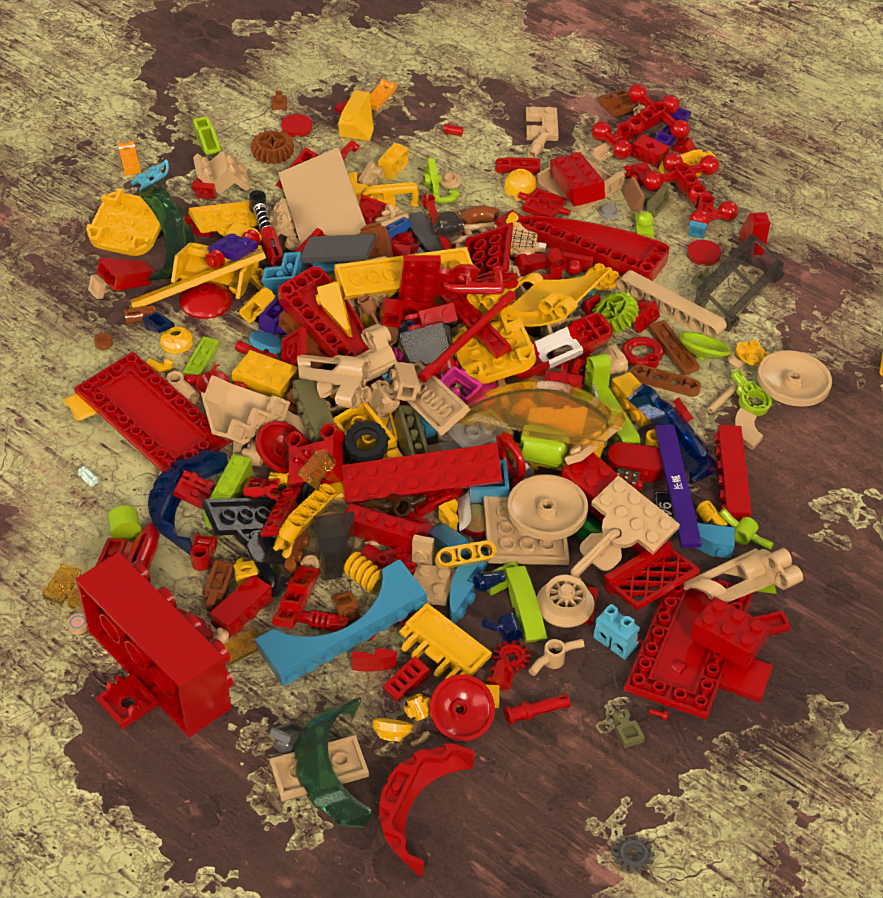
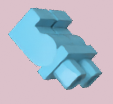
[593,604,640,660]

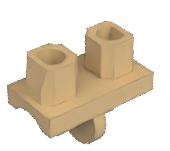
[357,162,384,186]
[374,204,409,227]

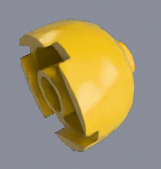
[504,169,537,200]

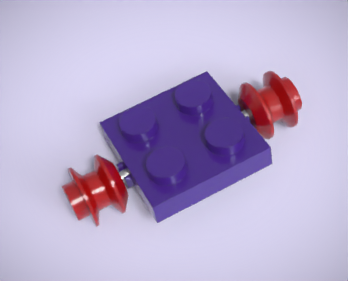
[206,229,260,269]

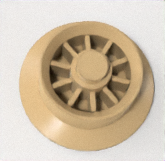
[537,575,594,628]

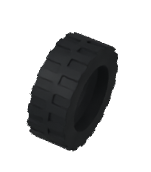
[344,420,388,463]

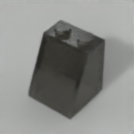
[399,322,456,365]
[313,512,355,580]

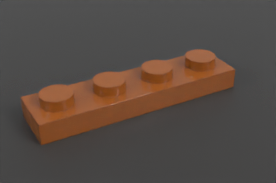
[648,320,700,376]

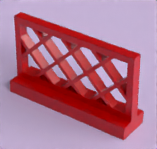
[604,540,700,611]

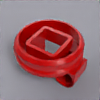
[513,248,567,290]

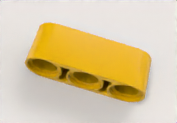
[435,541,496,569]

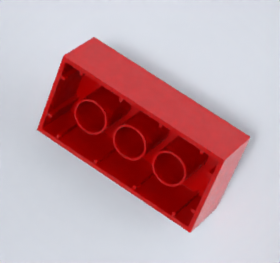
[75,552,234,738]

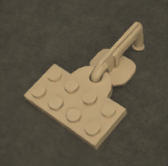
[570,476,680,580]

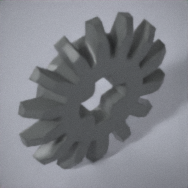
[613,835,655,874]

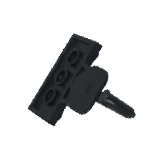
[202,497,291,597]

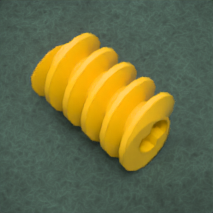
[343,551,383,595]

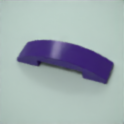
[654,108,692,146]

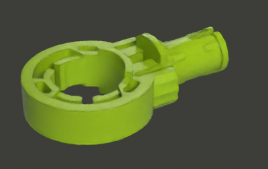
[731,369,772,416]

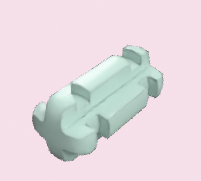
[78,466,99,487]

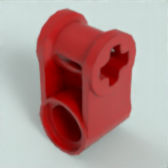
[190,533,218,571]

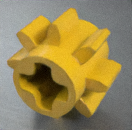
[404,694,430,721]

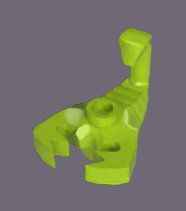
[423,157,459,204]

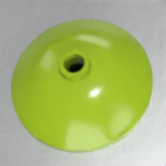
[679,331,732,360]

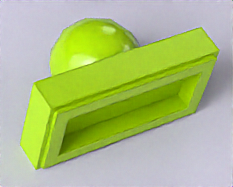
[635,211,654,239]

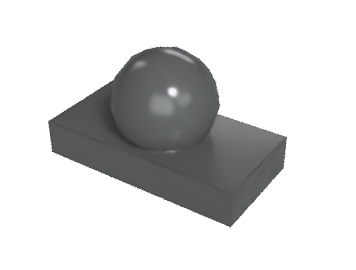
[269,722,309,754]

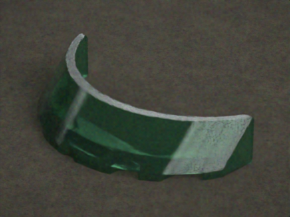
[139,184,195,281]
[294,697,373,828]

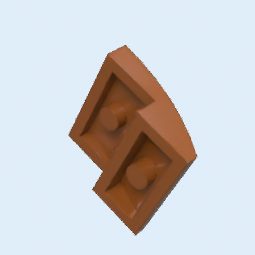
[598,89,638,117]

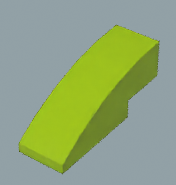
[193,116,222,156]

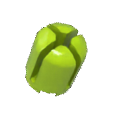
[520,422,570,468]

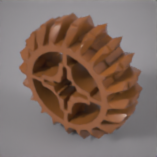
[251,130,294,165]

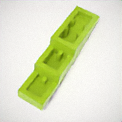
[504,566,547,643]

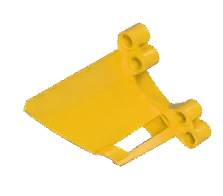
[467,267,612,327]

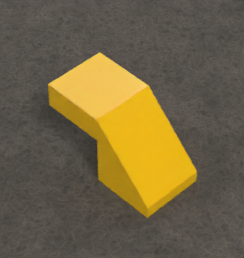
[62,393,97,421]

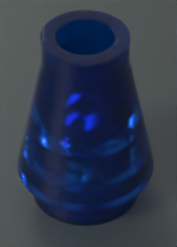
[473,570,505,592]

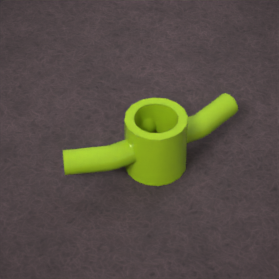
[719,508,774,550]

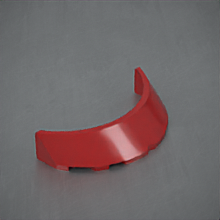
[379,744,475,878]

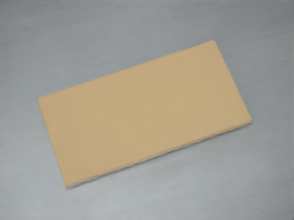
[278,148,366,244]

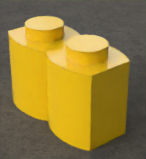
[239,287,276,323]

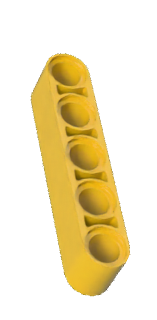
[279,484,336,542]

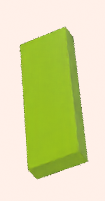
[182,336,220,376]

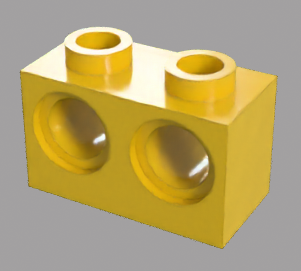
[378,143,408,181]

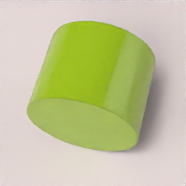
[107,505,142,542]

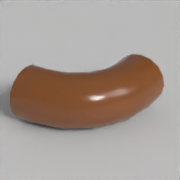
[455,205,499,225]

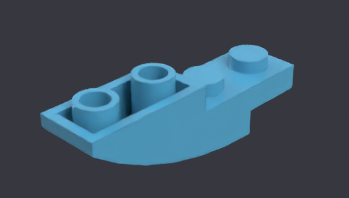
[449,551,487,624]

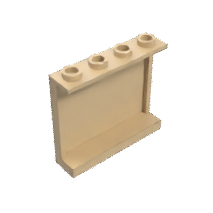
[537,147,625,214]

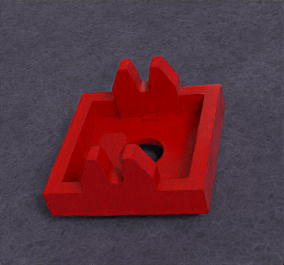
[96,673,159,729]

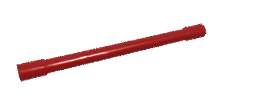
[418,290,516,383]

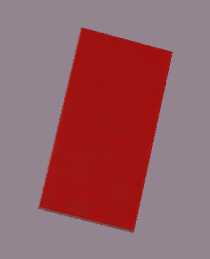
[74,352,232,482]
[624,568,754,720]

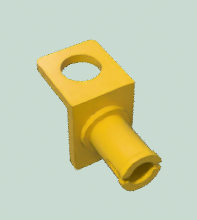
[233,558,258,588]

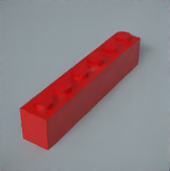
[713,425,752,524]

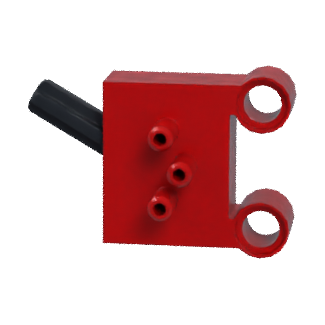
[286,423,345,506]

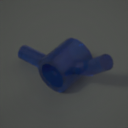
[481,613,523,642]

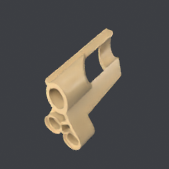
[683,548,803,603]

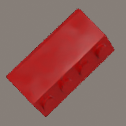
[341,503,432,554]

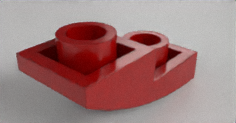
[351,648,397,672]

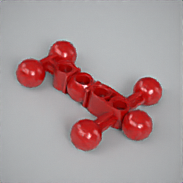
[591,84,690,160]
[642,153,739,228]

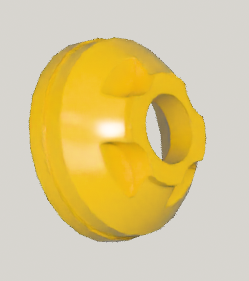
[160,326,193,354]
[372,718,413,742]

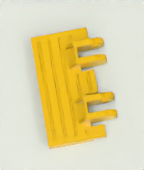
[399,603,492,679]

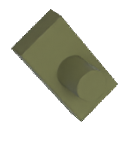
[644,186,670,218]

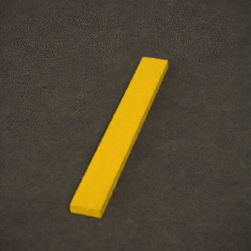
[131,249,266,308]

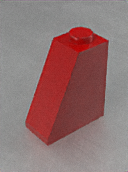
[739,212,771,256]
[97,258,154,291]

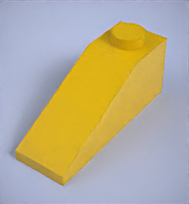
[316,281,353,338]

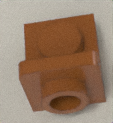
[331,591,360,622]

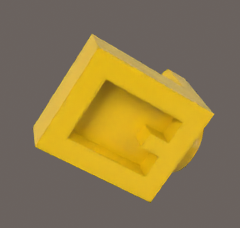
[438,499,459,532]

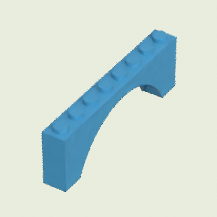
[255,559,428,686]

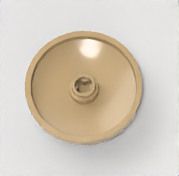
[757,350,832,407]
[507,475,588,540]

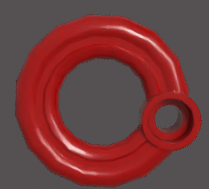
[621,337,664,368]
[496,432,526,478]

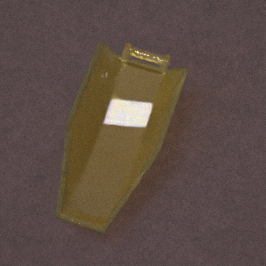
[457,381,627,447]

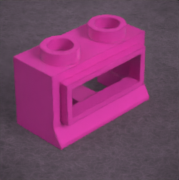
[440,366,483,408]

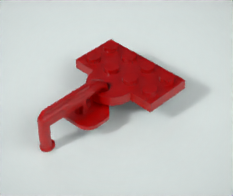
[398,255,504,304]

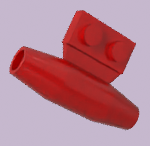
[95,523,161,572]

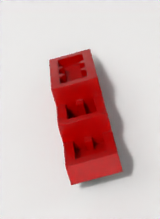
[272,565,320,629]

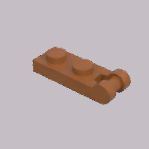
[284,528,310,582]

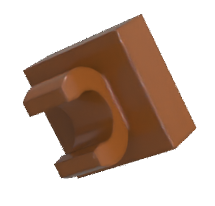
[271,91,287,110]

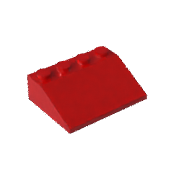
[465,222,513,279]

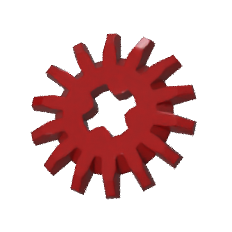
[493,641,531,673]

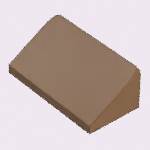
[622,177,645,211]

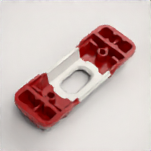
[515,313,613,381]

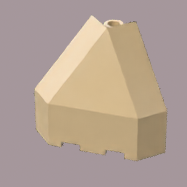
[201,375,290,444]

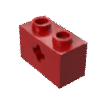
[631,134,670,168]

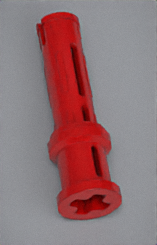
[504,693,571,726]

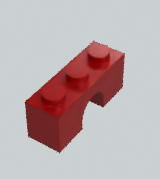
[380,298,437,332]

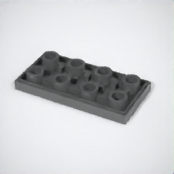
[300,234,377,264]

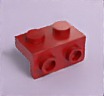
[631,299,660,333]

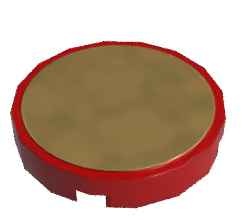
[457,503,486,538]

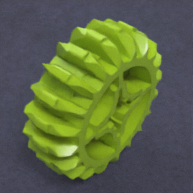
[592,291,639,335]

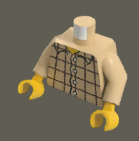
[506,212,547,261]

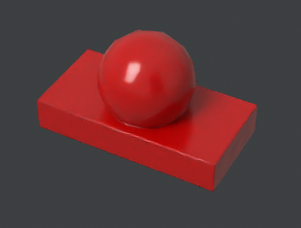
[561,251,594,276]

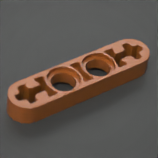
[631,364,701,397]

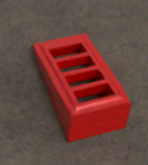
[382,656,429,702]

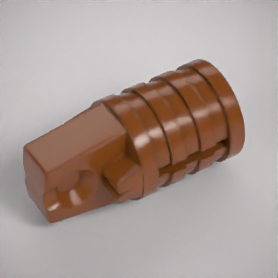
[123,306,157,325]

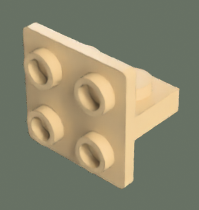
[268,198,297,237]

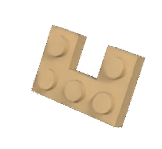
[526,106,559,141]

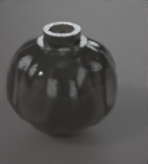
[432,211,465,243]

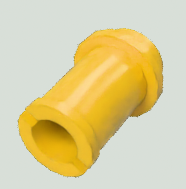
[269,471,290,487]

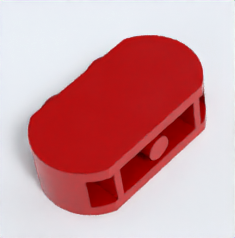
[607,442,664,483]

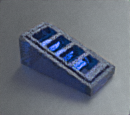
[142,311,175,333]

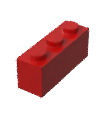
[210,575,272,638]

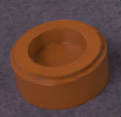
[94,333,113,350]

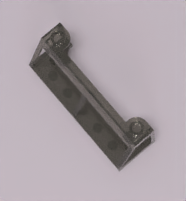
[695,234,784,332]

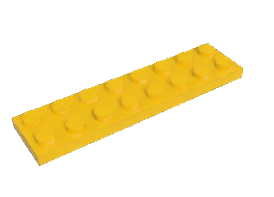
[334,247,473,300]

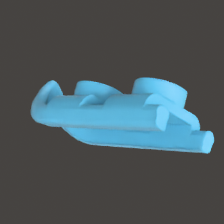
[131,160,169,191]

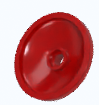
[179,281,232,319]
[255,421,303,474]
[429,674,495,741]

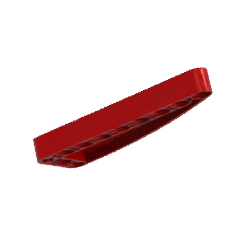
[518,215,670,281]
[278,266,384,387]

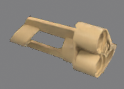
[317,323,397,398]
[297,355,371,409]

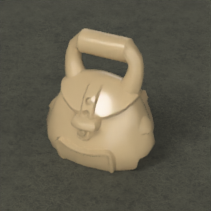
[600,345,628,377]
[367,380,400,419]

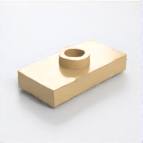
[412,534,434,566]

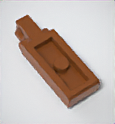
[204,560,235,612]

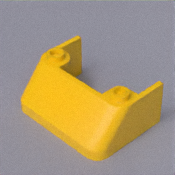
[171,243,254,299]

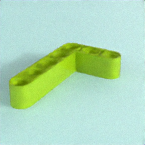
[584,353,640,445]

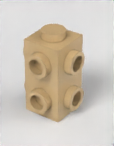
[389,362,421,401]

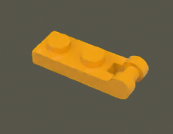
[370,79,397,111]
[118,140,141,176]

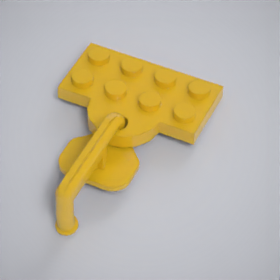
[348,172,420,208]
[188,201,262,268]

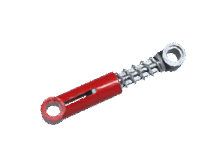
[249,190,284,267]

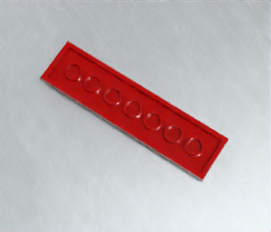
[342,443,503,505]

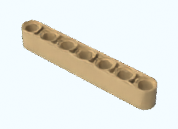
[616,270,727,338]

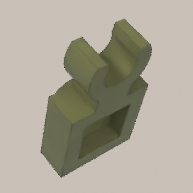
[691,268,717,290]
[612,709,645,748]

